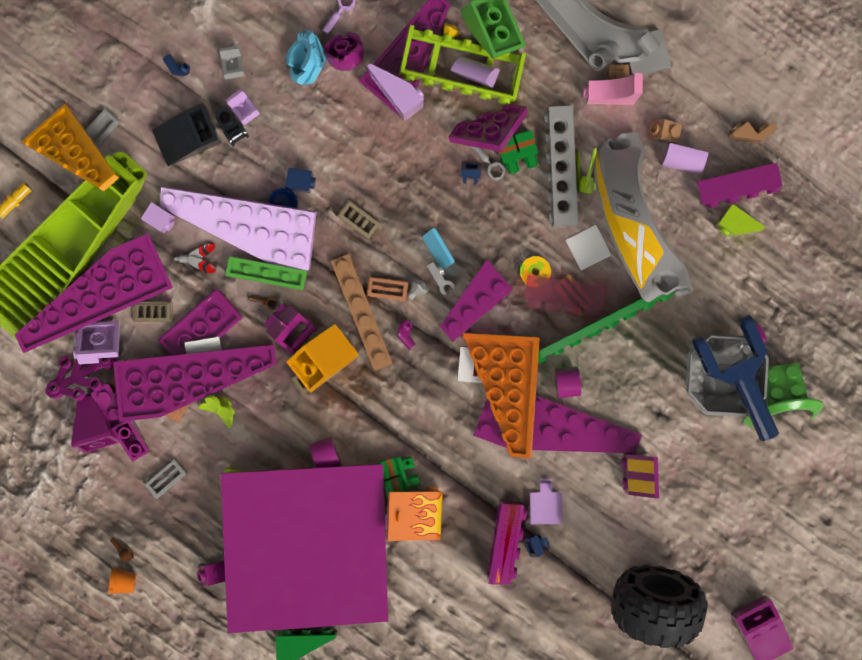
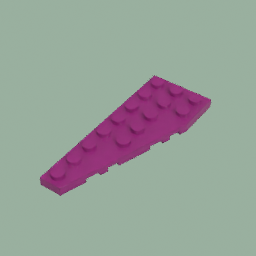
[15,233,173,353]
[113,345,276,422]

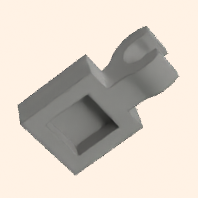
[427,262,455,295]

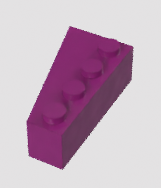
[440,260,513,342]

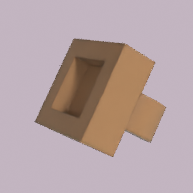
[608,64,629,80]

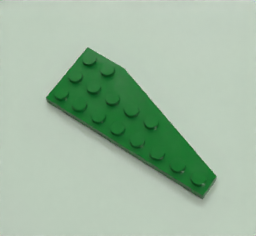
[538,291,675,364]

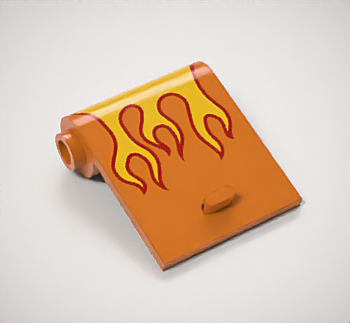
[387,486,442,541]

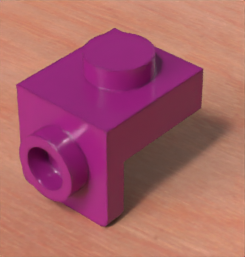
[197,560,225,586]

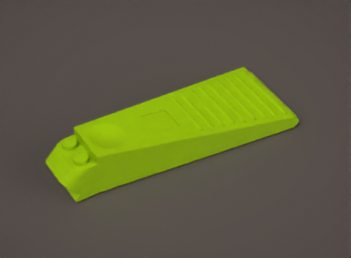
[0,152,147,340]

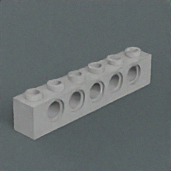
[544,106,578,228]

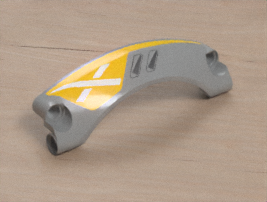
[594,132,693,302]

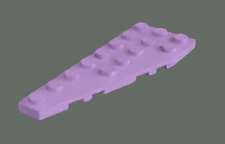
[160,186,317,271]

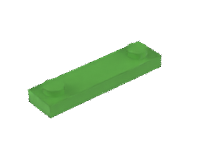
[225,256,308,291]

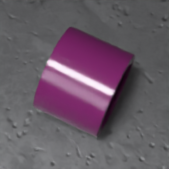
[554,366,581,398]
[309,437,341,467]

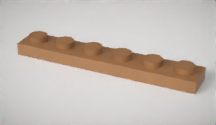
[331,254,393,371]

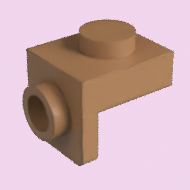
[649,119,682,144]

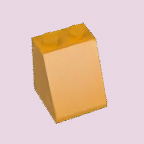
[286,324,359,393]

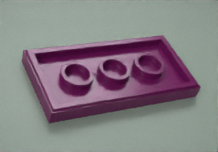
[158,288,244,356]

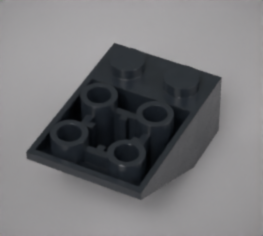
[152,103,222,167]

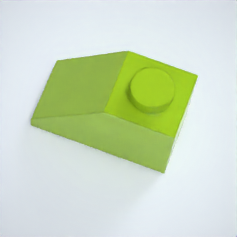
[715,204,765,237]

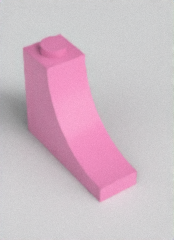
[583,73,643,105]

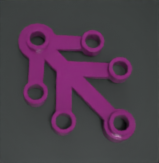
[45,356,118,401]

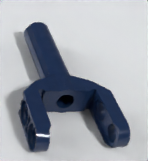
[692,314,779,441]

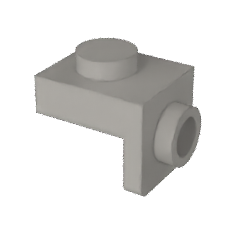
[219,46,244,80]

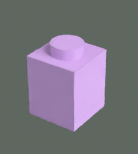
[141,202,175,233]

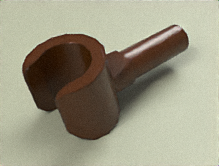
[249,296,276,309]
[110,537,134,561]

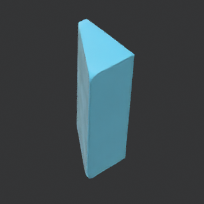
[423,228,455,270]

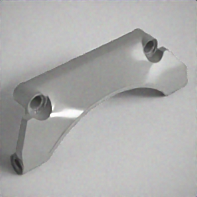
[536,0,661,70]

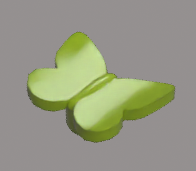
[198,395,235,429]

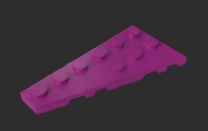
[359,0,451,119]

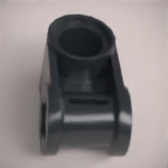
[216,107,249,147]

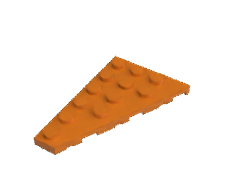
[463,333,540,458]

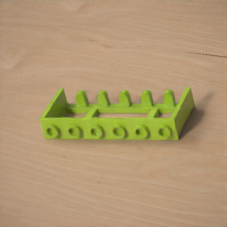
[398,25,526,105]

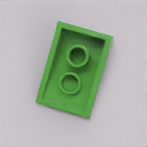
[460,0,526,59]

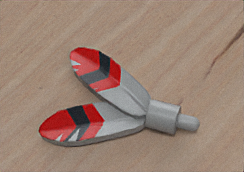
[174,244,216,273]

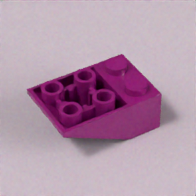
[731,596,794,660]

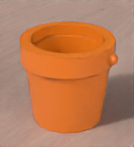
[108,568,137,594]

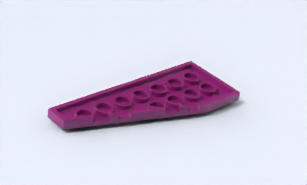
[473,396,642,454]

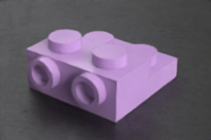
[73,321,120,364]

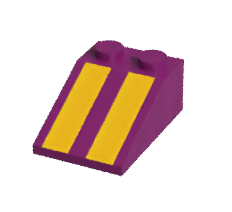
[621,453,659,498]

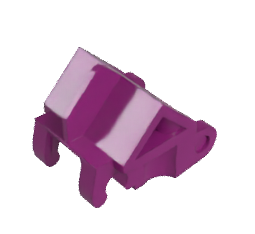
[264,303,317,355]

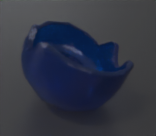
[268,188,298,208]

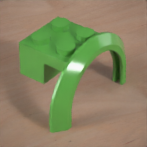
[742,363,824,428]

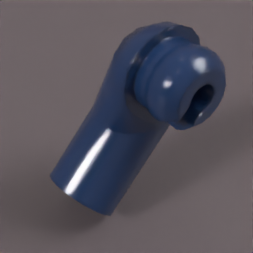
[163,54,190,77]

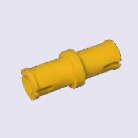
[0,182,32,219]

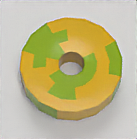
[520,256,551,288]

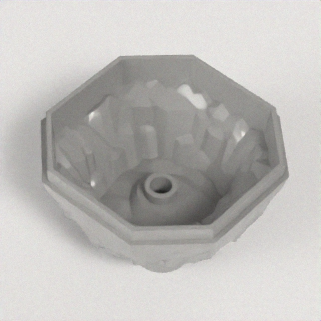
[686,334,769,417]

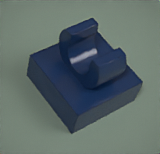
[461,162,482,185]
[523,535,549,557]

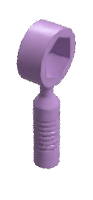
[322,0,356,35]

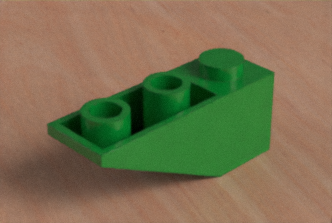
[276,628,337,660]

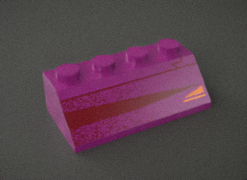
[487,499,527,585]

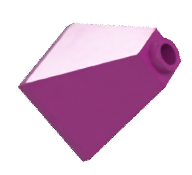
[71,394,120,453]

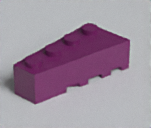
[697,163,783,208]

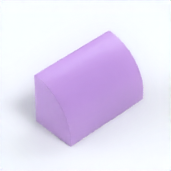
[451,56,500,88]
[661,143,709,175]

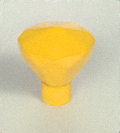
[443,23,461,39]

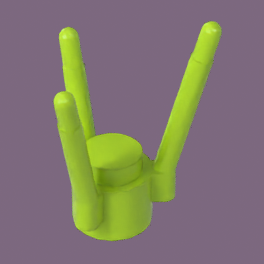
[576,148,597,195]

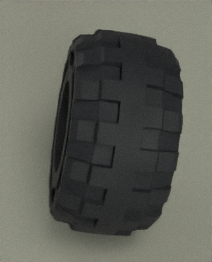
[611,565,708,648]

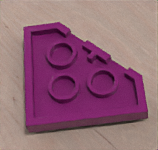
[448,104,528,152]

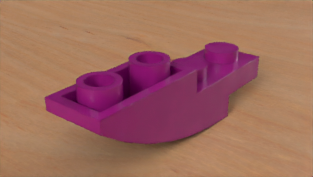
[90,382,150,462]

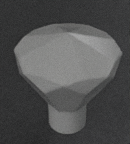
[407,278,429,300]

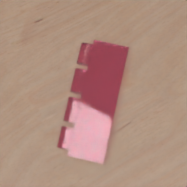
[524,275,606,318]

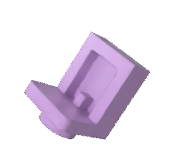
[226,89,260,125]

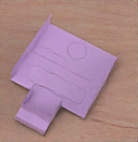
[530,479,562,525]

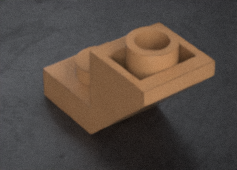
[728,122,778,144]

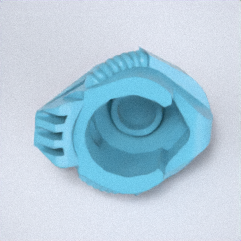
[286,29,326,85]

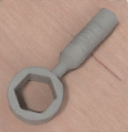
[470,146,505,181]

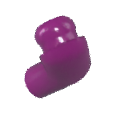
[397,320,416,350]

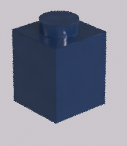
[285,168,316,193]

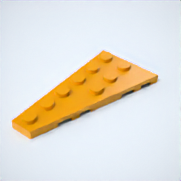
[21,103,119,191]

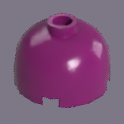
[323,32,364,71]

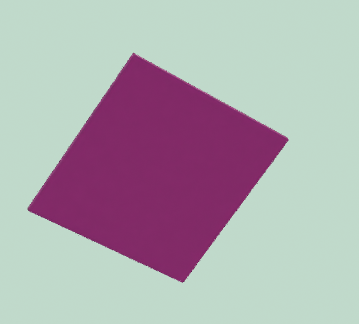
[220,464,388,633]

